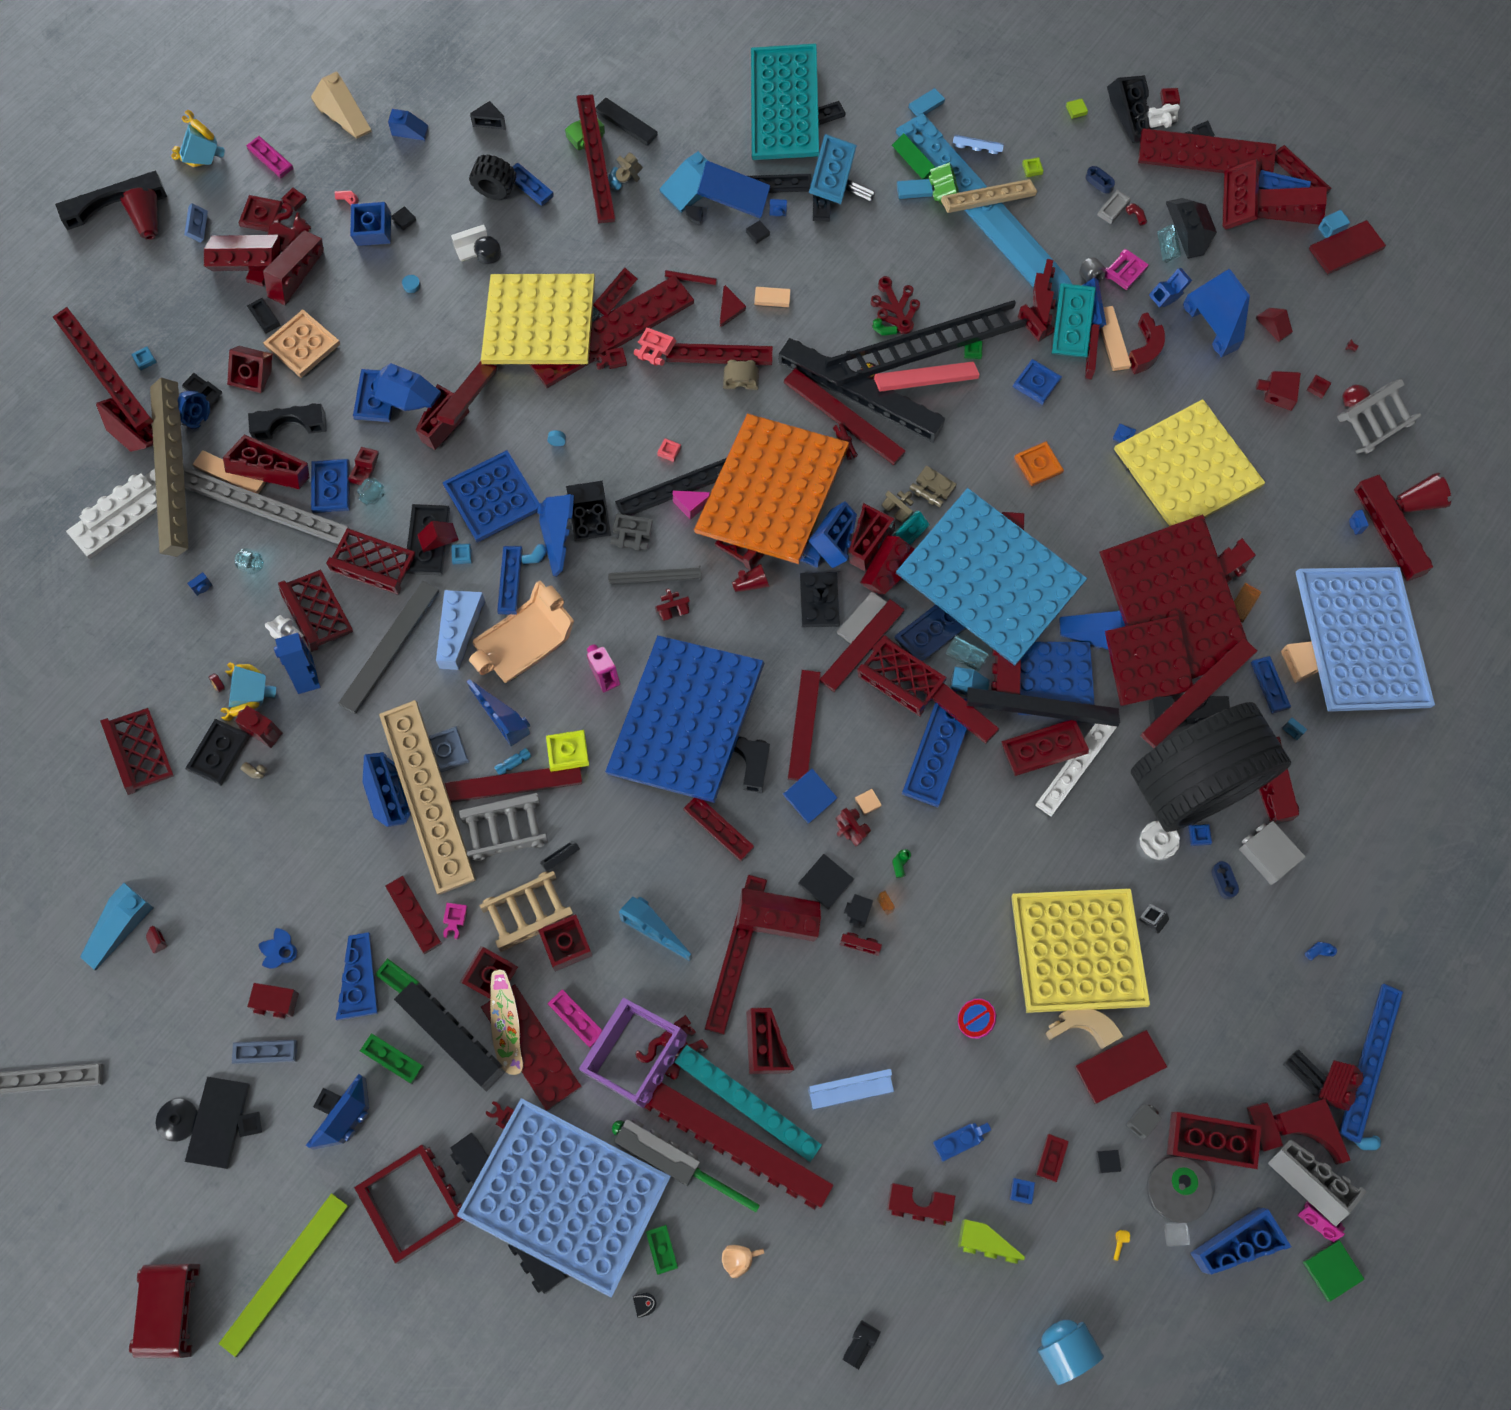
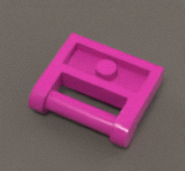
[1105,249,1149,290]

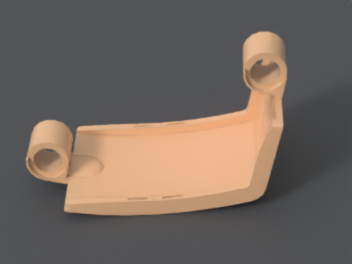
[469,581,574,683]

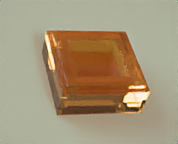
[877,891,895,915]

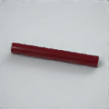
[665,270,717,286]

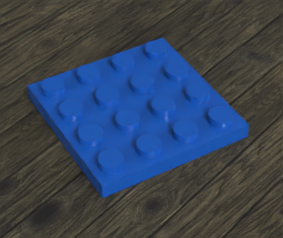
[442,450,540,543]
[1018,642,1095,715]

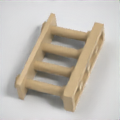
[479,871,573,952]

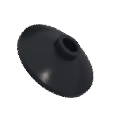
[155,1099,198,1142]

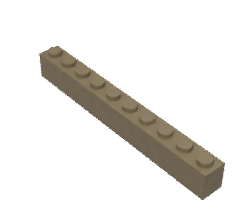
[150,378,189,557]

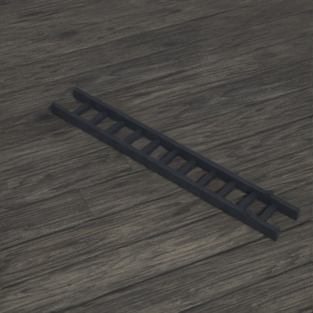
[825,300,1027,386]

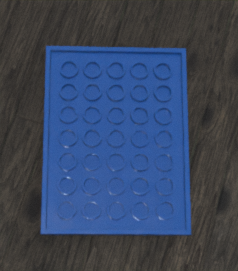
[605,635,765,803]

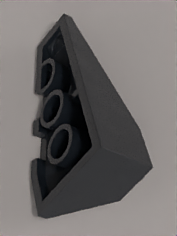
[1107,75,1149,143]

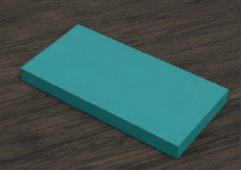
[1051,283,1096,358]

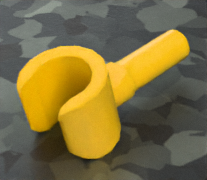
[1113,1230,1130,1261]

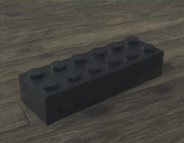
[394,982,504,1092]

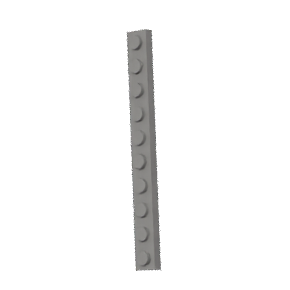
[183,467,349,544]

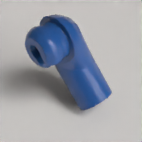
[1305,942,1337,961]

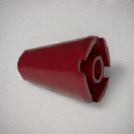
[120,188,158,240]
[1396,472,1451,513]

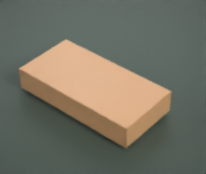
[754,287,790,307]

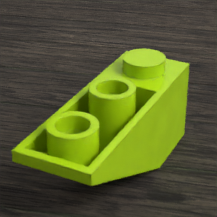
[958,1219,1025,1264]

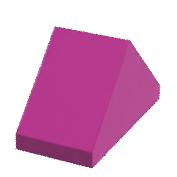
[673,491,710,520]

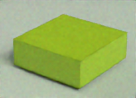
[1066,98,1088,119]
[1022,157,1044,177]

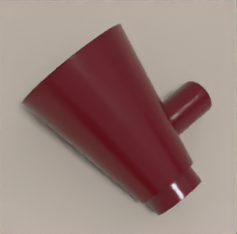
[732,564,770,592]

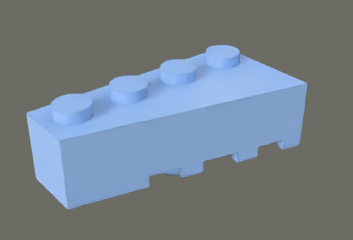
[436,590,485,670]

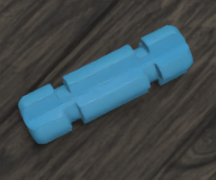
[495,748,531,775]

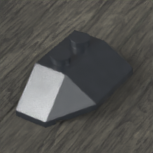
[1166,198,1217,259]

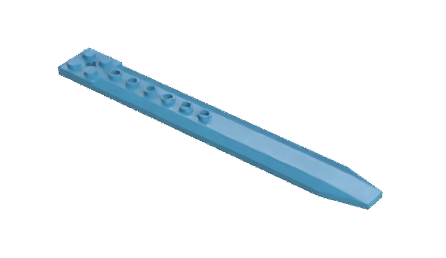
[896,113,1072,307]

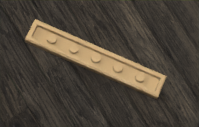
[941,179,1038,213]

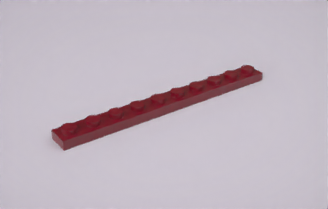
[53,307,153,432]

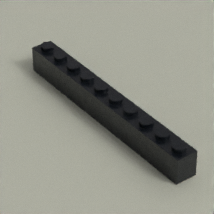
[778,338,945,443]

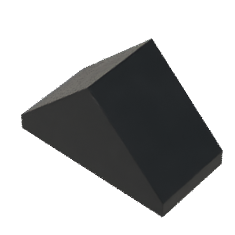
[470,101,506,130]

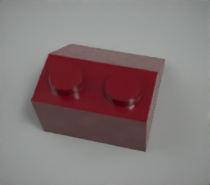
[227,345,273,393]
[460,946,518,999]

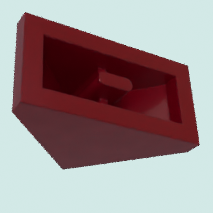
[1256,307,1293,342]
[417,521,459,552]

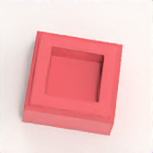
[657,438,681,462]

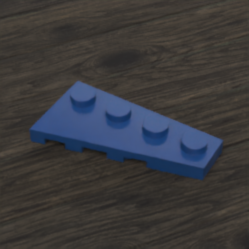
[336,932,378,1021]

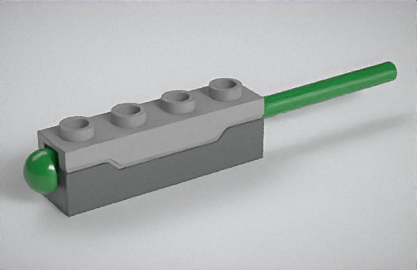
[612,1118,760,1212]

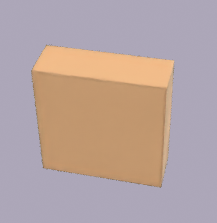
[855,789,882,816]

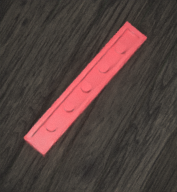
[874,361,980,392]

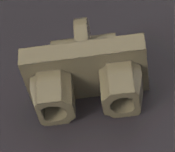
[616,152,643,183]
[882,490,914,523]

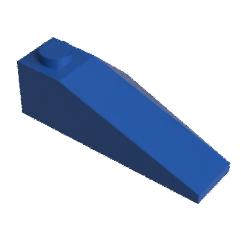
[537,494,574,577]
[1059,611,1125,649]
[467,679,530,746]

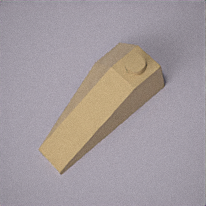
[311,71,372,139]

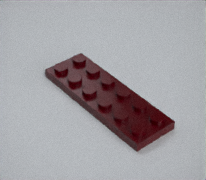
[481,984,582,1111]

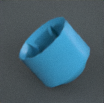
[1037,1320,1104,1385]

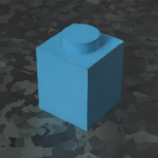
[1318,210,1350,238]

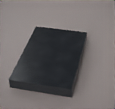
[185,719,250,786]

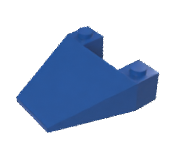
[1183,269,1250,358]

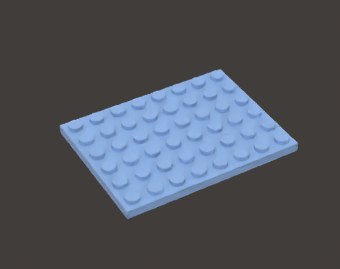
[1296,567,1435,712]
[457,1098,671,1297]

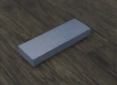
[232,1040,297,1064]

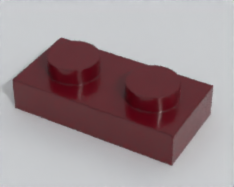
[840,932,882,956]
[1035,1134,1069,1183]

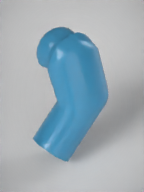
[608,167,622,191]
[522,544,547,564]
[1354,1135,1381,1151]

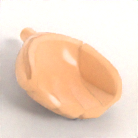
[722,1245,764,1278]

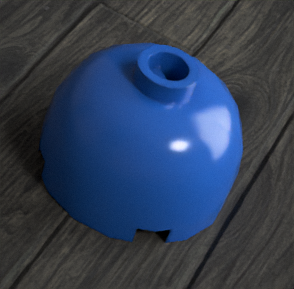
[177,391,210,428]

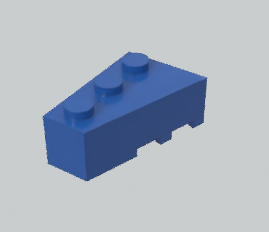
[809,501,857,568]

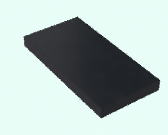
[405,504,450,575]
[184,1077,250,1169]

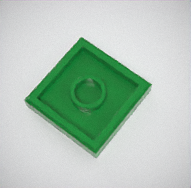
[1303,1240,1365,1302]

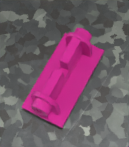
[1297,1201,1345,1242]

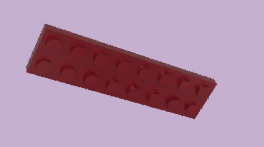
[1138,128,1276,173]

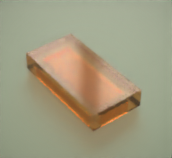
[1234,583,1261,623]

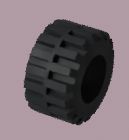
[469,154,517,200]

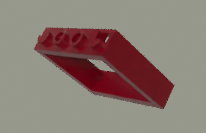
[354,1145,465,1264]

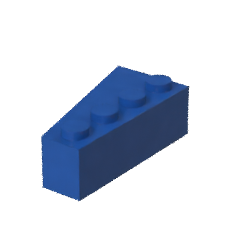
[1191,1207,1292,1275]

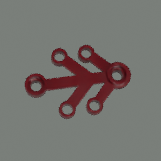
[870,276,920,335]

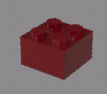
[538,914,592,972]

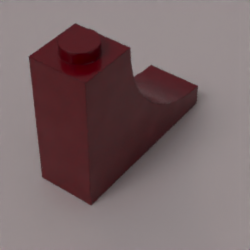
[1274,1099,1351,1165]

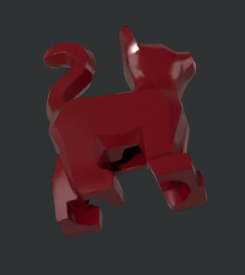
[267,203,311,252]
[636,1015,708,1080]

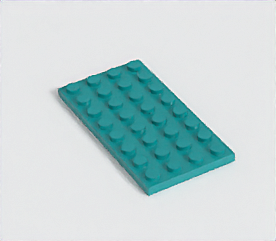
[751,44,819,160]

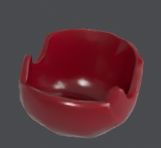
[1342,384,1371,407]

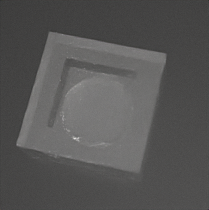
[1164,1223,1190,1246]

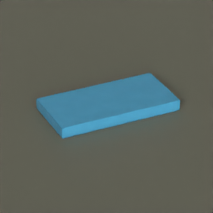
[809,134,857,204]

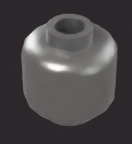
[1079,257,1106,282]

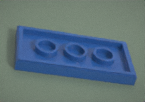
[697,161,770,218]

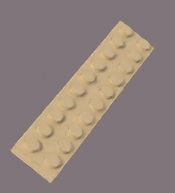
[379,700,476,895]

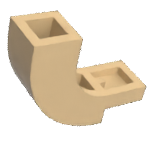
[1045,1009,1123,1049]

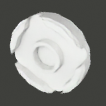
[1140,821,1180,860]

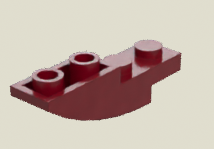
[1033,259,1056,326]

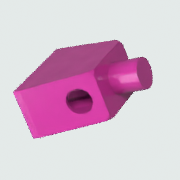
[586,644,620,693]

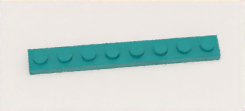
[674,1045,822,1163]

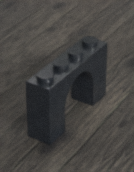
[734,736,770,793]

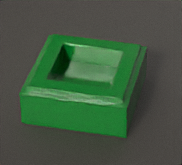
[964,341,983,359]

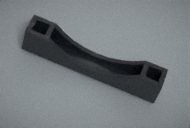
[55,170,167,230]

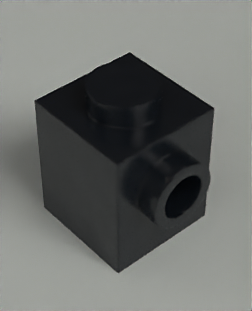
[844,894,873,928]

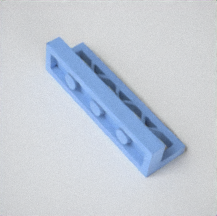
[808,1069,894,1110]

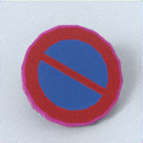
[957,999,997,1039]

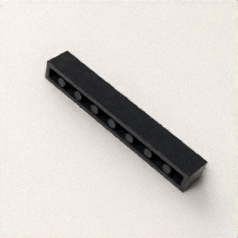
[450,1132,567,1294]

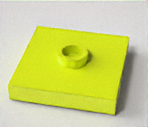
[546,730,589,772]

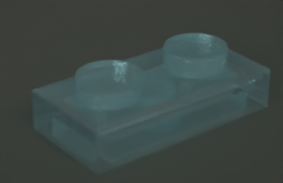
[1157,224,1181,263]
[945,636,988,672]

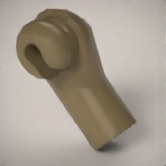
[240,762,267,779]

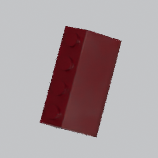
[204,235,280,271]
[735,888,821,942]

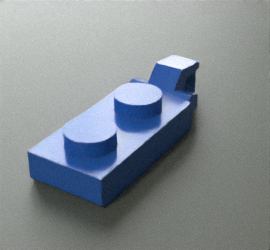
[933,1122,991,1162]

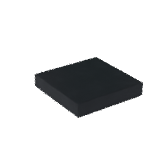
[798,854,854,910]

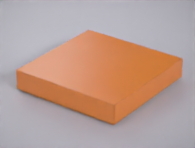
[1014,441,1064,487]

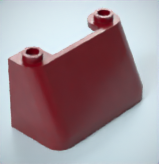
[129,1264,200,1358]

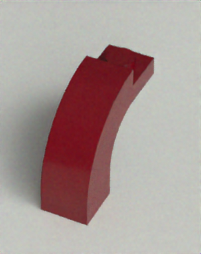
[1128,312,1165,375]

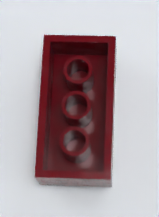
[1167,1112,1262,1169]

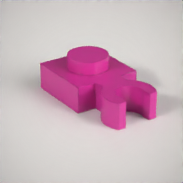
[443,903,468,940]

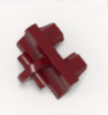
[655,588,690,621]
[835,807,871,847]

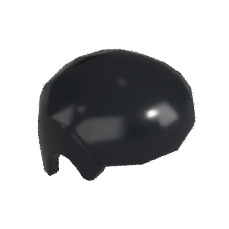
[474,236,501,264]

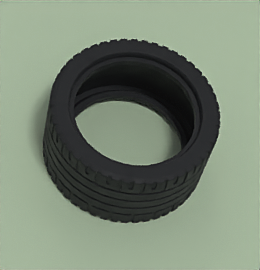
[1131,702,1291,832]

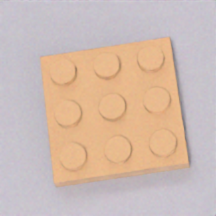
[263,309,340,378]

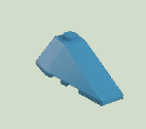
[80,883,154,970]
[619,896,692,961]

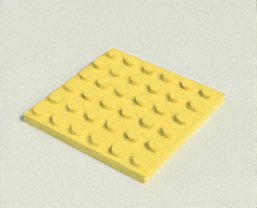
[481,274,595,364]
[1114,399,1265,526]
[1011,889,1150,1013]

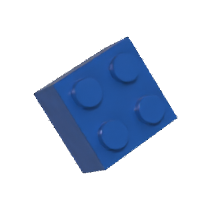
[350,202,391,246]

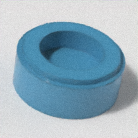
[402,275,420,293]
[547,430,566,446]

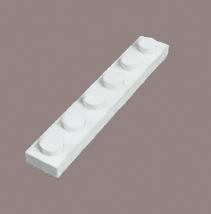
[1035,724,1117,816]

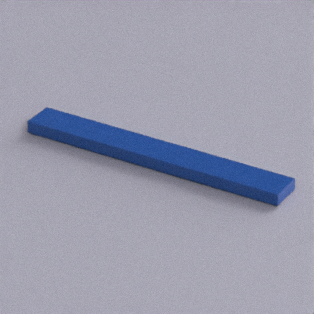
[1339,984,1403,1144]

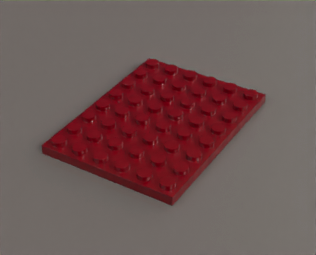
[1099,514,1248,679]

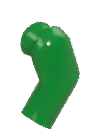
[872,318,897,336]
[892,849,911,878]

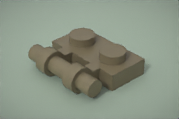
[909,465,957,508]

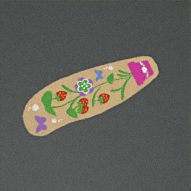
[490,970,523,1075]

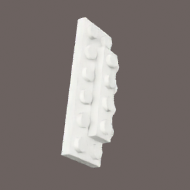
[66,469,157,560]

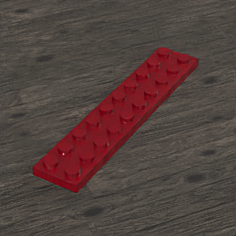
[529,275,694,388]

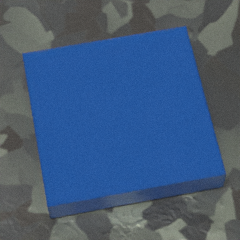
[1013,359,1062,405]
[783,768,837,824]

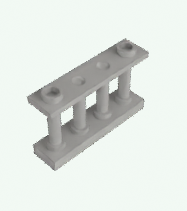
[1337,378,1421,454]
[459,793,548,861]

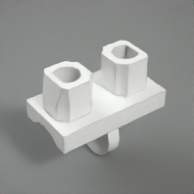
[1147,103,1180,128]
[265,615,304,639]

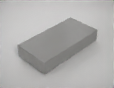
[1097,190,1131,224]

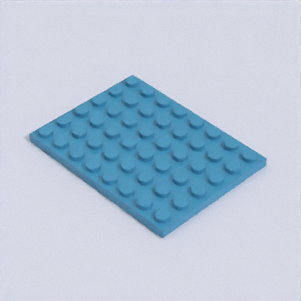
[896,488,1087,666]

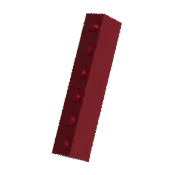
[1354,474,1433,582]

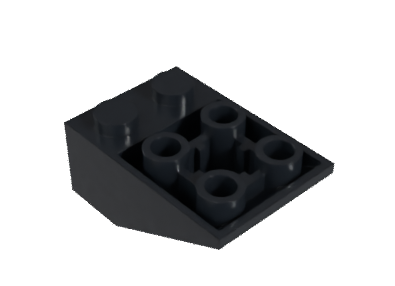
[566,480,611,541]

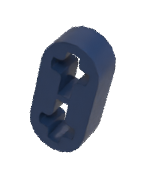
[1085,166,1115,194]
[1211,861,1239,899]

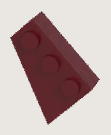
[416,384,470,450]
[848,503,895,571]
[860,535,915,594]
[746,1008,794,1074]

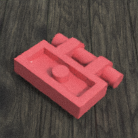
[634,328,676,366]

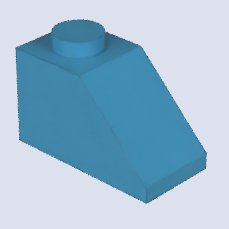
[950,667,990,695]

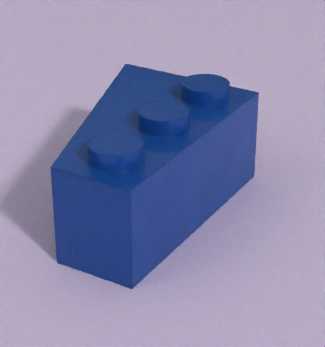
[274,633,321,694]

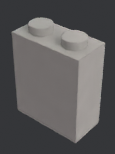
[1239,821,1305,885]

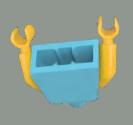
[171,110,225,167]
[221,662,276,721]

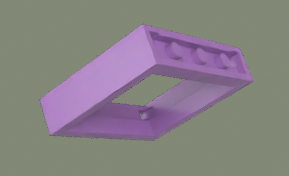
[579,997,688,1108]

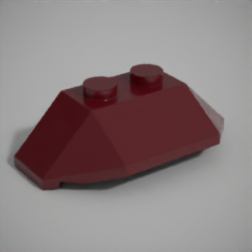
[96,398,153,452]

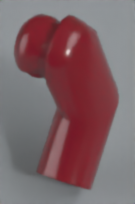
[1126,203,1147,226]

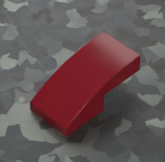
[348,447,379,487]
[1247,1102,1283,1152]

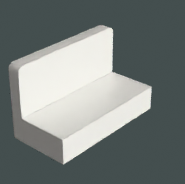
[451,224,487,262]

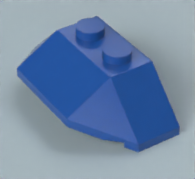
[373,363,441,411]
[362,752,411,827]
[305,1074,370,1150]

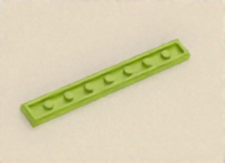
[218,1193,349,1357]

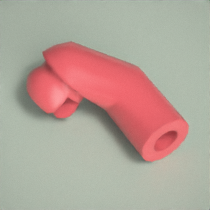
[335,191,358,205]

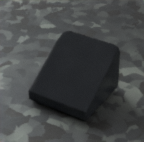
[1139,904,1169,934]

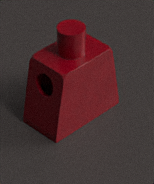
[1256,371,1301,411]

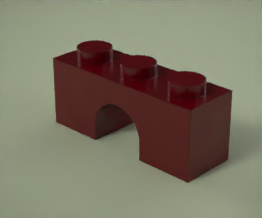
[887,1183,956,1226]

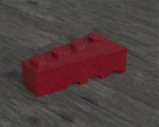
[1258,187,1327,225]
[223,434,310,489]

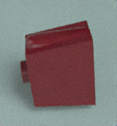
[235,706,283,748]

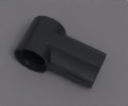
[842,1320,881,1370]

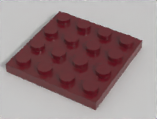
[1105,615,1193,706]

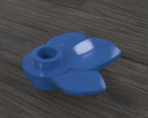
[258,928,298,969]

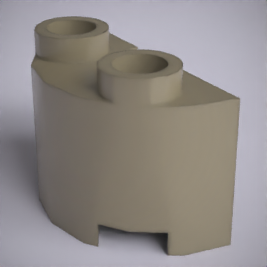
[723,360,759,390]

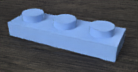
[953,134,1004,154]

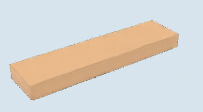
[1100,306,1131,371]
[193,450,266,494]

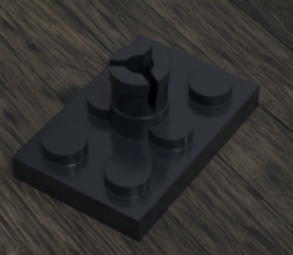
[800,572,840,627]

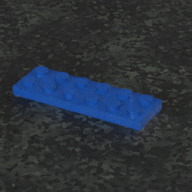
[902,698,967,808]

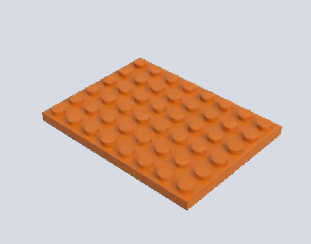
[694,413,849,564]

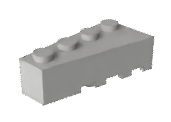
[1268,1140,1367,1226]

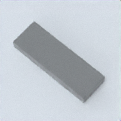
[837,591,887,644]

